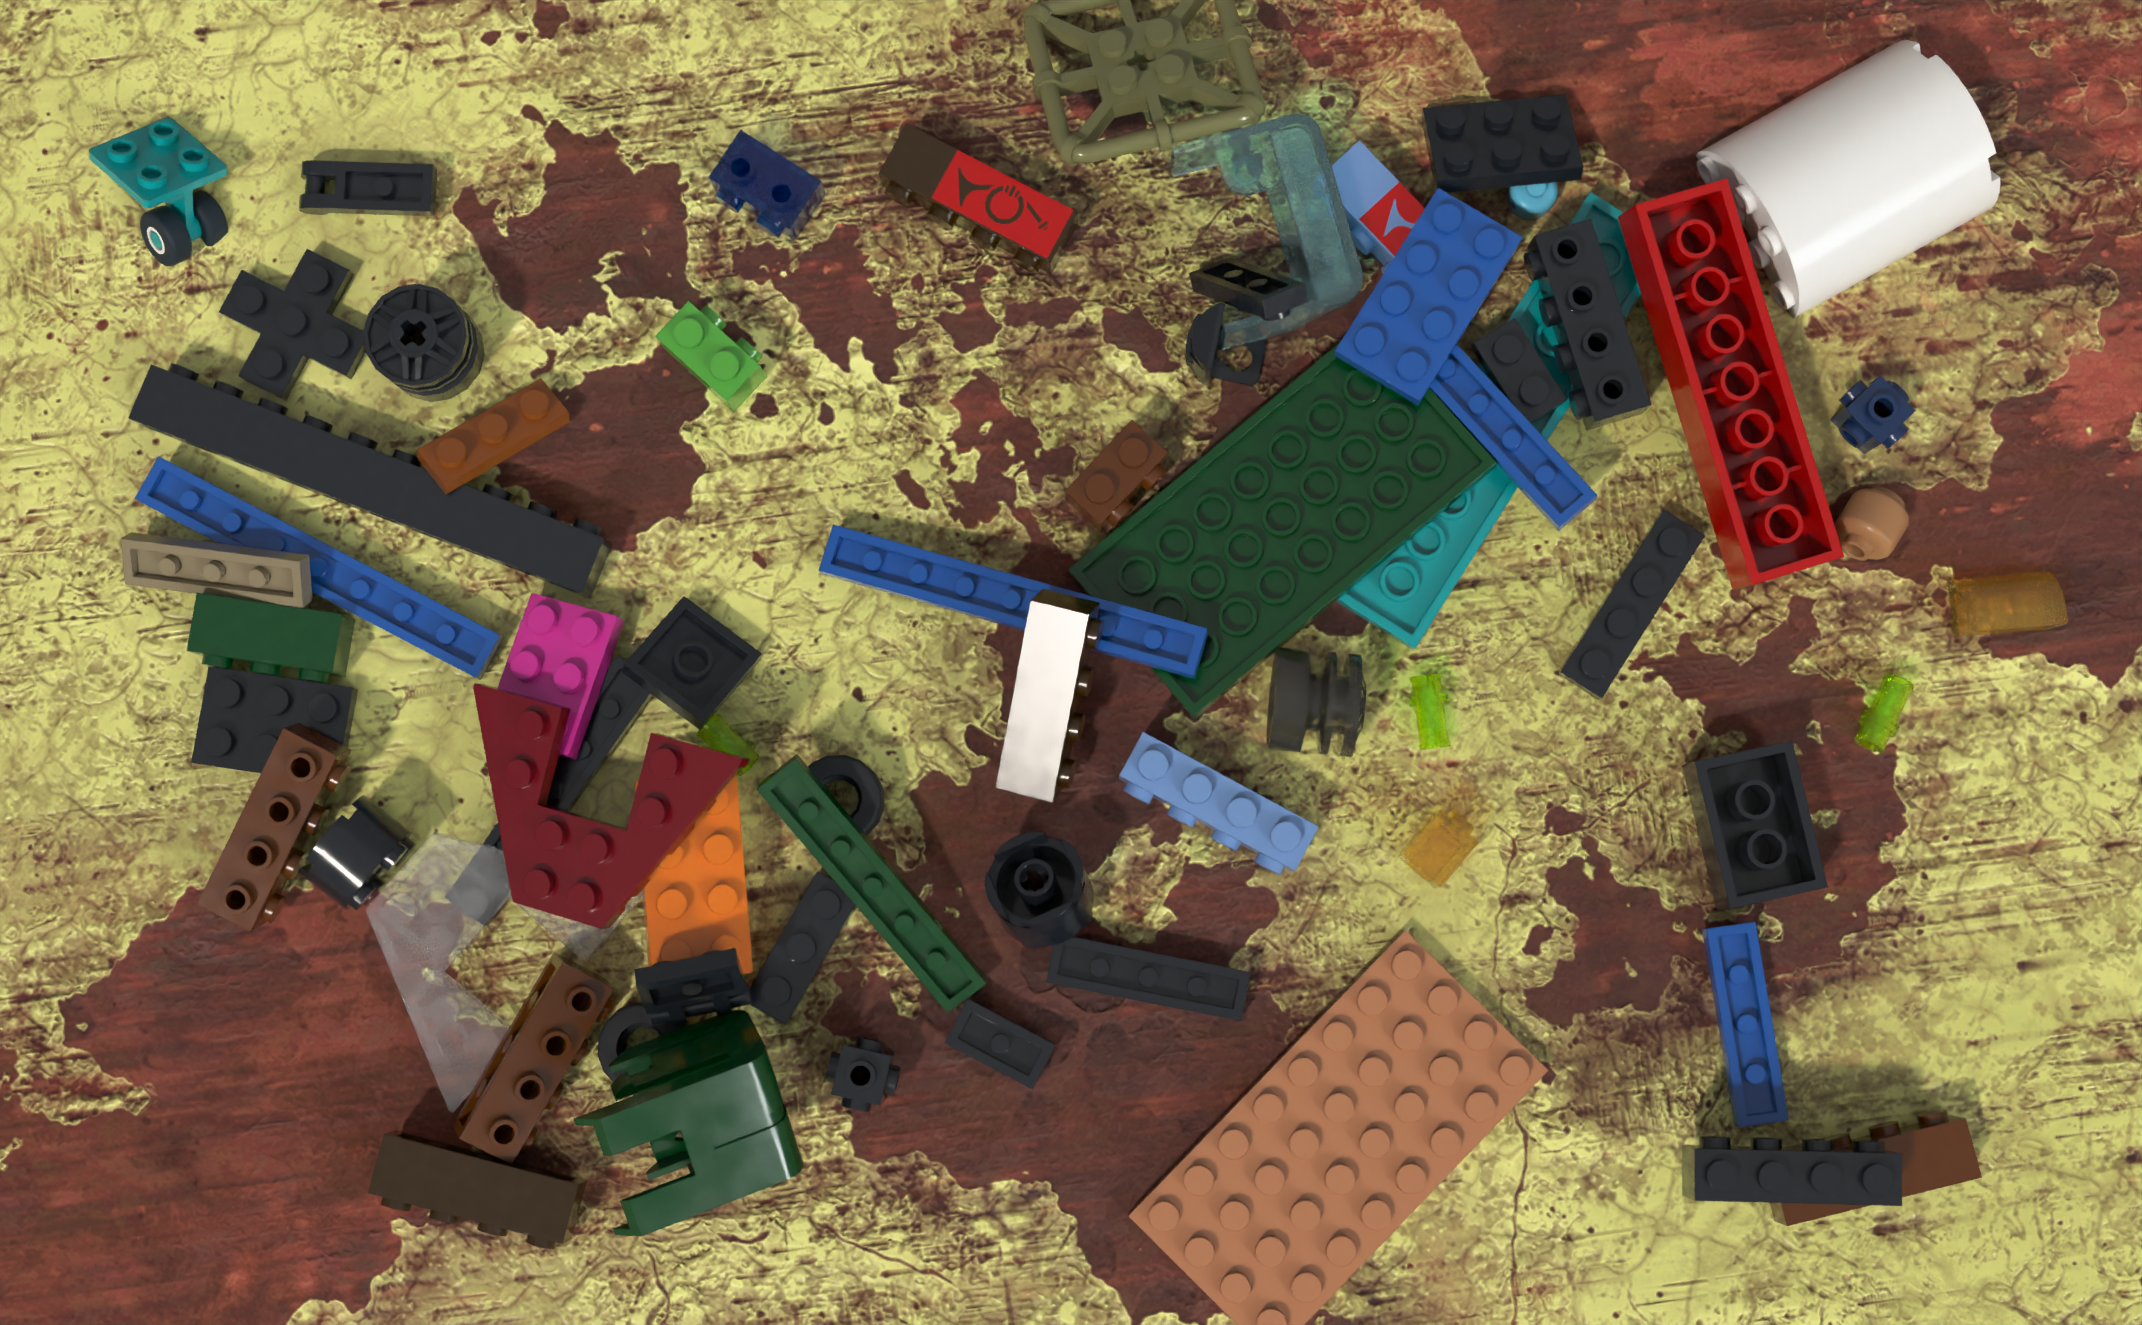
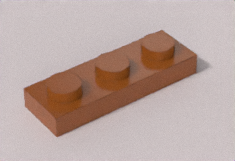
[417,379,570,494]

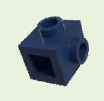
[1830,376,1916,454]

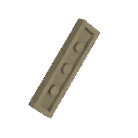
[121,532,313,608]

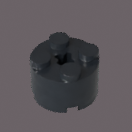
[298,795,416,911]
[985,831,1094,949]

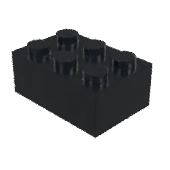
[1682,740,1828,909]

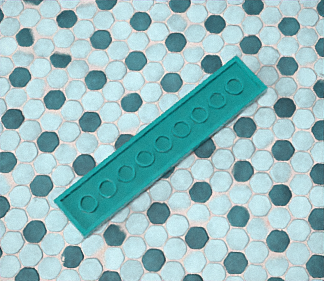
[1336,192,1641,650]

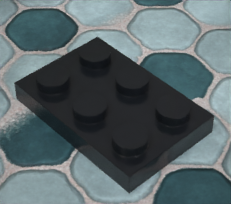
[1422,94,1583,193]
[191,666,358,773]

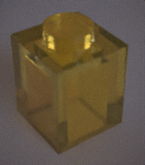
[1397,810,1479,888]

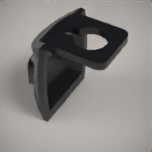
[1185,303,1265,386]

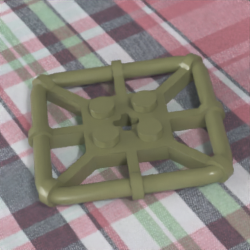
[1023,0,1265,166]

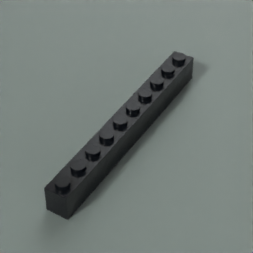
[128,363,612,599]

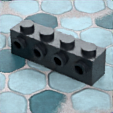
[1524,219,1652,431]
[1682,1136,1902,1206]

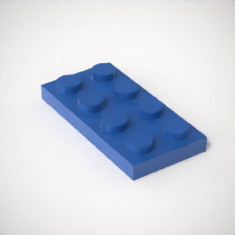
[1334,188,1523,405]

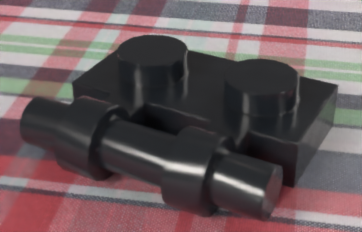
[634,948,752,1026]

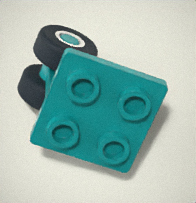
[89,117,228,266]

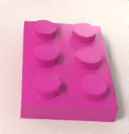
[497,593,625,760]

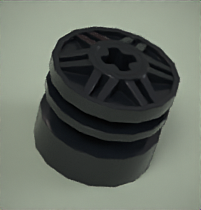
[363,284,485,402]

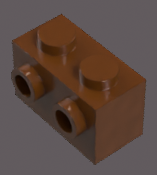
[1065,420,1168,532]

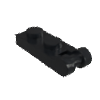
[299,160,437,216]

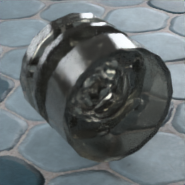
[1266,647,1366,758]

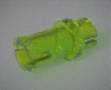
[1408,673,1451,750]
[1854,673,1914,753]

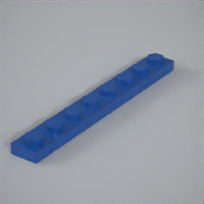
[135,456,504,680]
[819,524,1209,679]

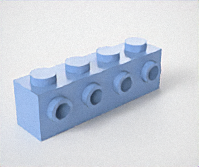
[1119,732,1319,875]

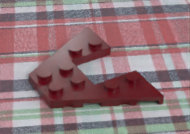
[473,683,750,929]

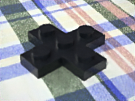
[219,249,366,401]

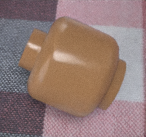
[1834,487,1909,561]

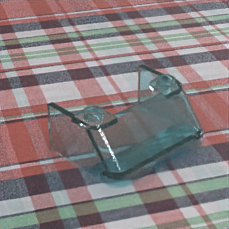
[1170,114,1363,350]

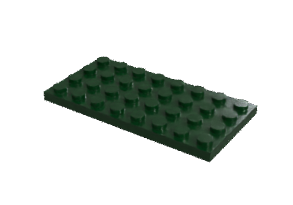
[1068,343,1497,720]

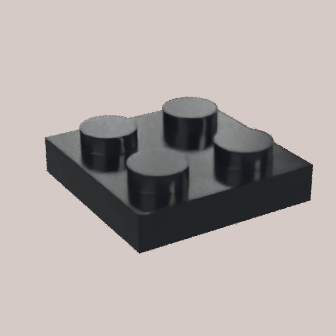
[622,596,762,731]

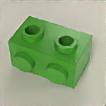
[655,301,767,412]

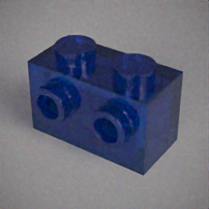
[708,130,826,241]

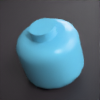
[1507,182,1558,220]

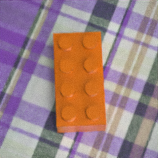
[634,774,753,973]

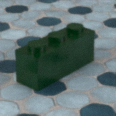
[186,593,355,683]

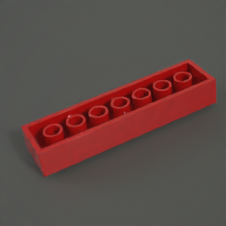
[1618,178,1844,590]

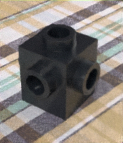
[825,1036,901,1112]

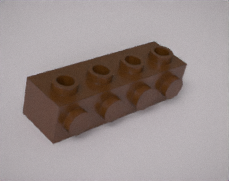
[197,723,351,931]
[452,952,614,1164]

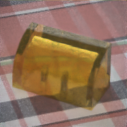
[1947,571,2068,638]

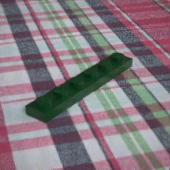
[757,754,987,1013]

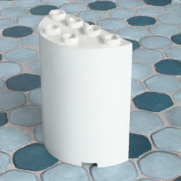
[1696,40,2000,319]

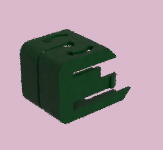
[573,1010,804,1237]

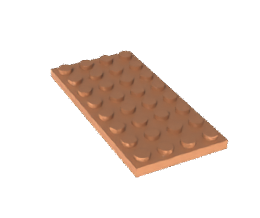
[1128,930,1549,1325]

